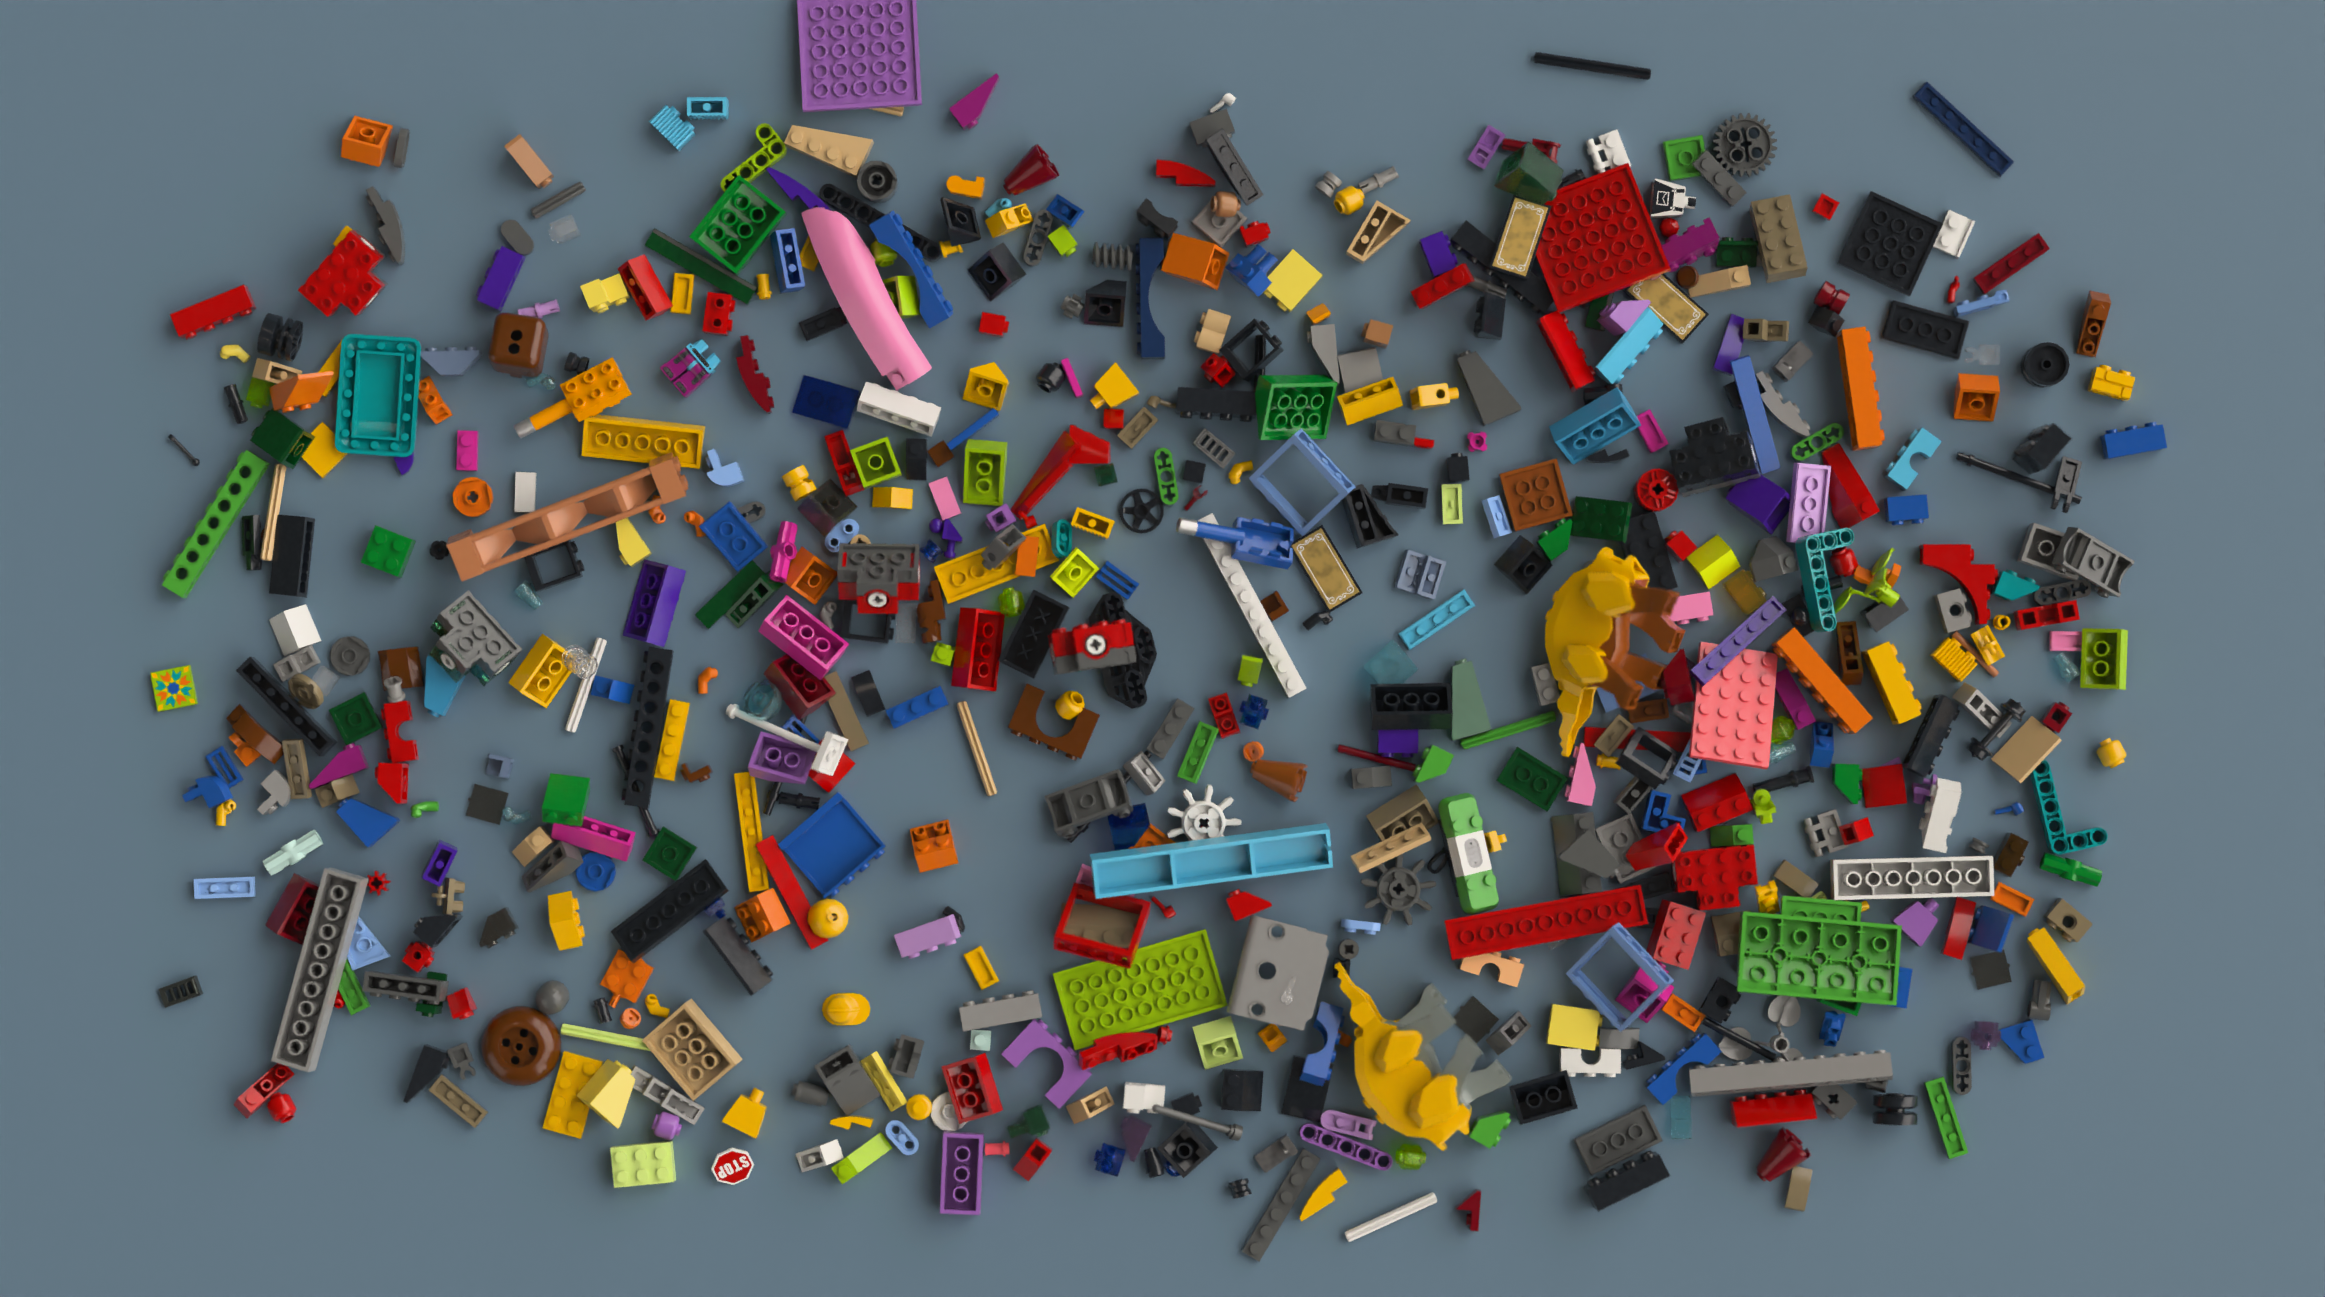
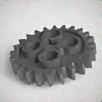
[1712,113,1777,178]

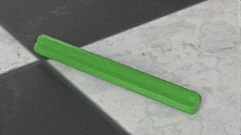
[1460,711,1556,750]

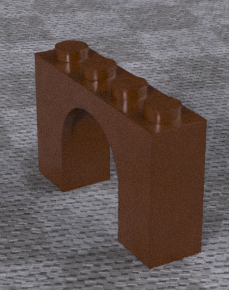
[1008,684,1100,761]

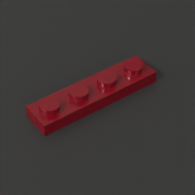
[1973,233,2050,294]

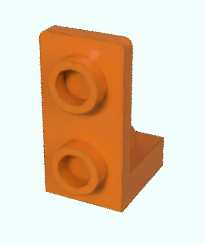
[419,376,453,425]
[1853,563,1901,589]

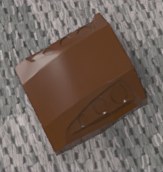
[378,647,424,691]

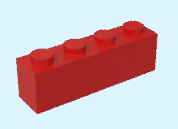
[170,285,256,340]

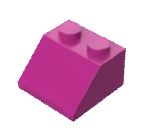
[1615,967,1674,1023]

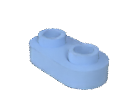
[825,519,859,553]
[1340,919,1381,935]
[885,1120,919,1155]

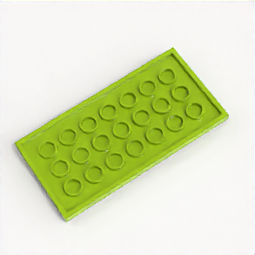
[1053,929,1228,1050]

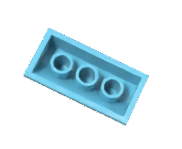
[1594,307,1663,385]

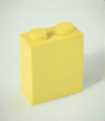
[1263,249,1323,312]
[1546,1003,1603,1051]

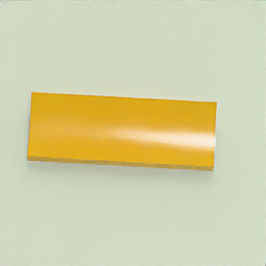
[581,414,705,469]

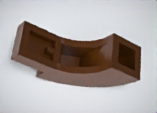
[226,704,284,764]

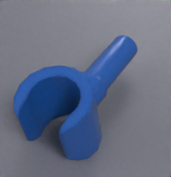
[1995,802,2024,816]

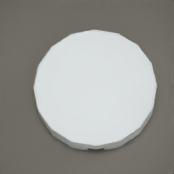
[931,1092,967,1132]

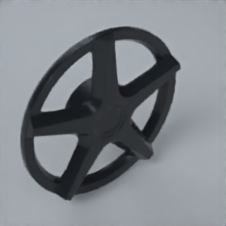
[1119,489,1164,533]

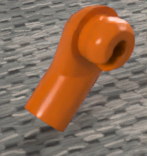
[648,495,666,524]
[684,511,706,537]
[698,667,718,694]

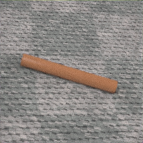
[1951,631,1999,678]

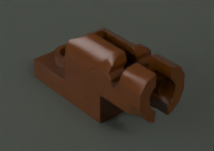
[916,580,946,644]

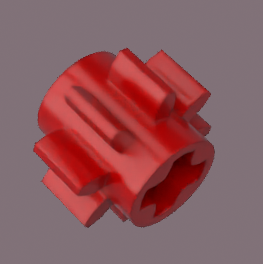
[367,871,391,896]

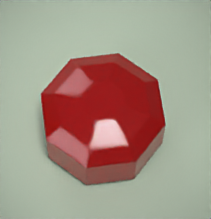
[1659,218,1680,238]

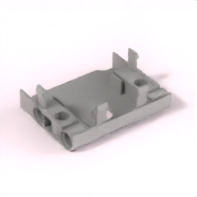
[1226,915,1329,1031]

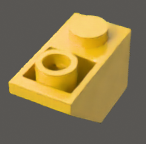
[985,203,1034,238]

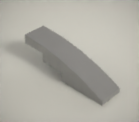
[630,1065,705,1125]

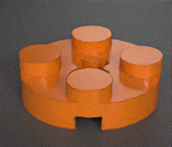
[453,477,493,517]

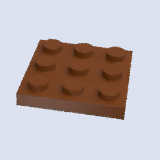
[1499,458,1573,532]

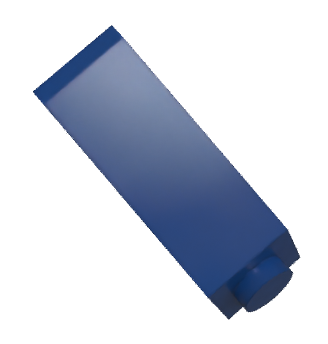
[336,798,400,847]

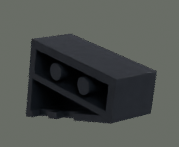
[1342,484,1398,549]

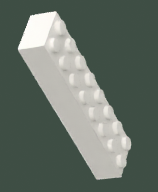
[1830,856,1994,900]

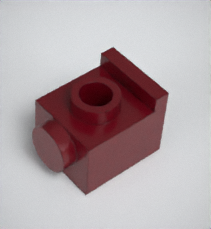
[2039,702,2072,734]

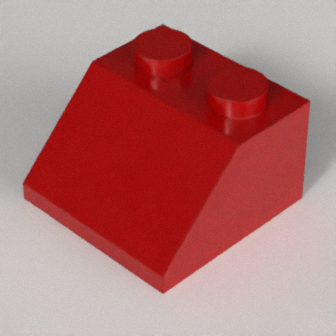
[808,739,856,793]
[375,763,409,804]
[1226,889,1272,921]

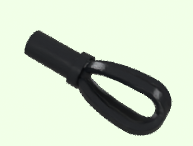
[1427,847,1447,874]

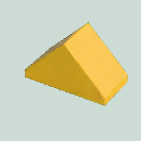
[872,487,913,509]

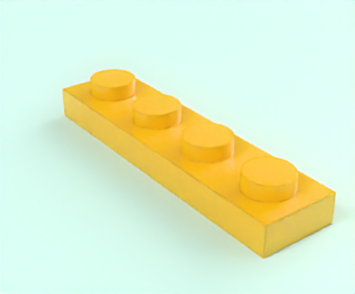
[654,699,690,781]

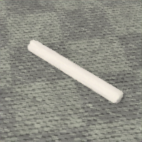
[565,638,607,733]
[1345,1192,1437,1242]

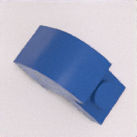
[182,776,233,808]

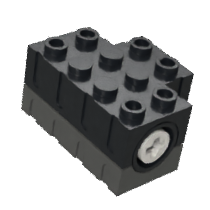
[1669,417,1761,497]

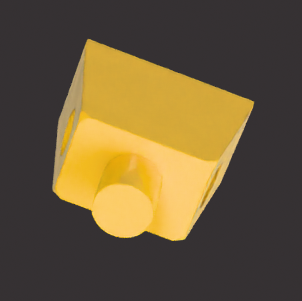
[1090,362,1139,409]
[1409,383,1459,410]
[722,1087,767,1139]

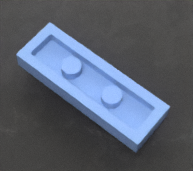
[194,877,256,899]

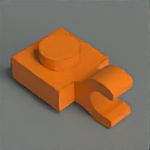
[229,732,261,767]

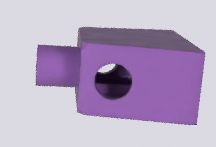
[1890,898,1939,947]

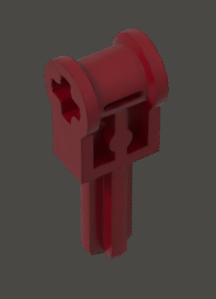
[1502,138,1561,165]

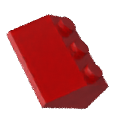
[1680,773,1753,832]
[941,1053,1003,1124]

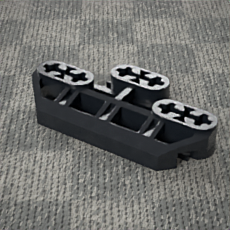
[1088,592,1157,709]

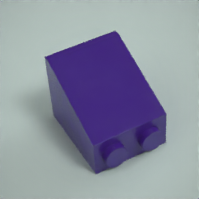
[1725,474,1790,535]

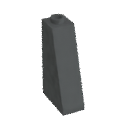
[1456,350,1522,426]

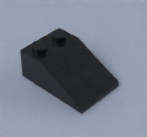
[1281,1055,1333,1122]

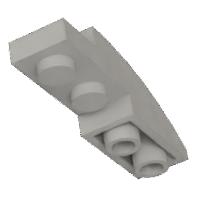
[1755,370,1811,438]

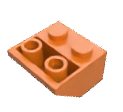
[910,819,959,873]
[734,888,791,943]

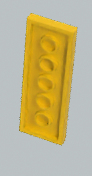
[934,524,1059,604]

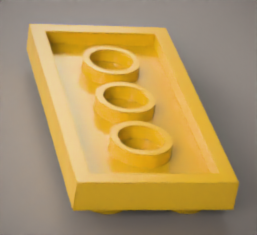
[542,1051,603,1139]

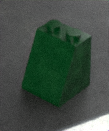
[250,407,315,469]

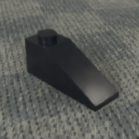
[403,1044,450,1103]

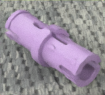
[518,299,560,318]

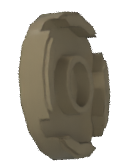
[288,674,324,709]

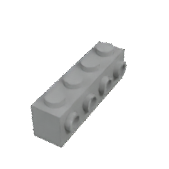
[959,990,1042,1031]

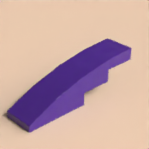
[766,167,831,211]

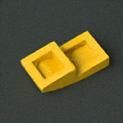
[830,1115,874,1130]

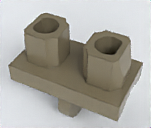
[431,878,465,915]

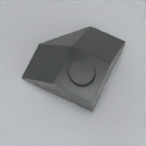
[1748,536,1798,582]

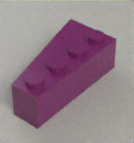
[1650,217,1719,281]

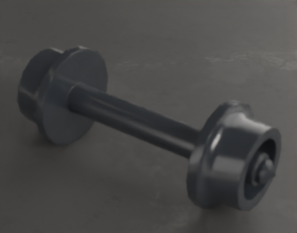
[1967,698,2026,761]

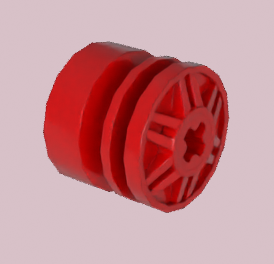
[1633,469,1678,512]

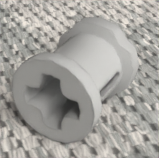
[384,676,406,703]

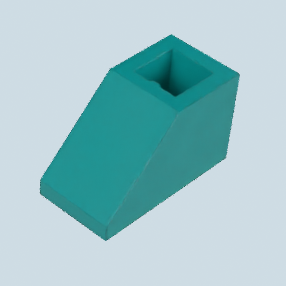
[1991,569,2040,601]

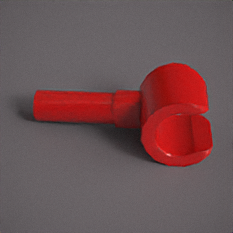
[1018,510,1037,529]
[1151,896,1176,918]

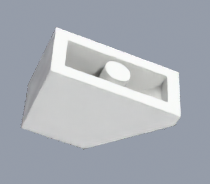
[796,1139,844,1172]

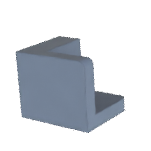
[486,753,514,778]

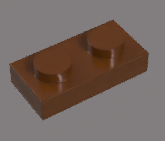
[1627,698,1670,723]

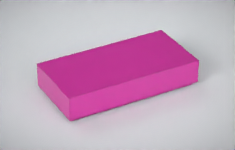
[1061,358,1083,398]
[1637,409,1669,453]

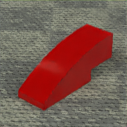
[1156,160,1216,187]
[824,430,865,497]
[1940,897,1976,960]

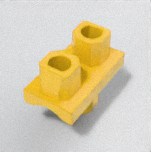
[1970,625,2005,666]

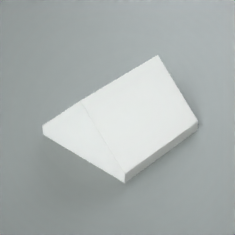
[269,604,321,656]

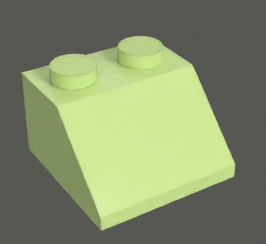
[1193,1016,1243,1070]

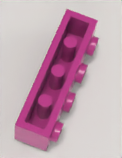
[551,816,636,862]

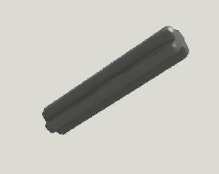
[531,182,586,219]

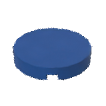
[576,852,616,891]

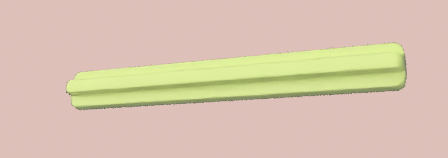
[561,1024,650,1051]

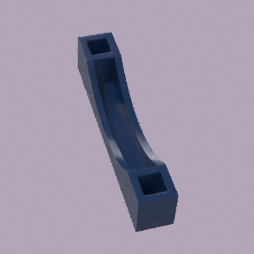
[1136,238,1165,359]

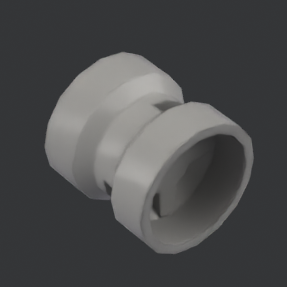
[1315,171,1342,198]

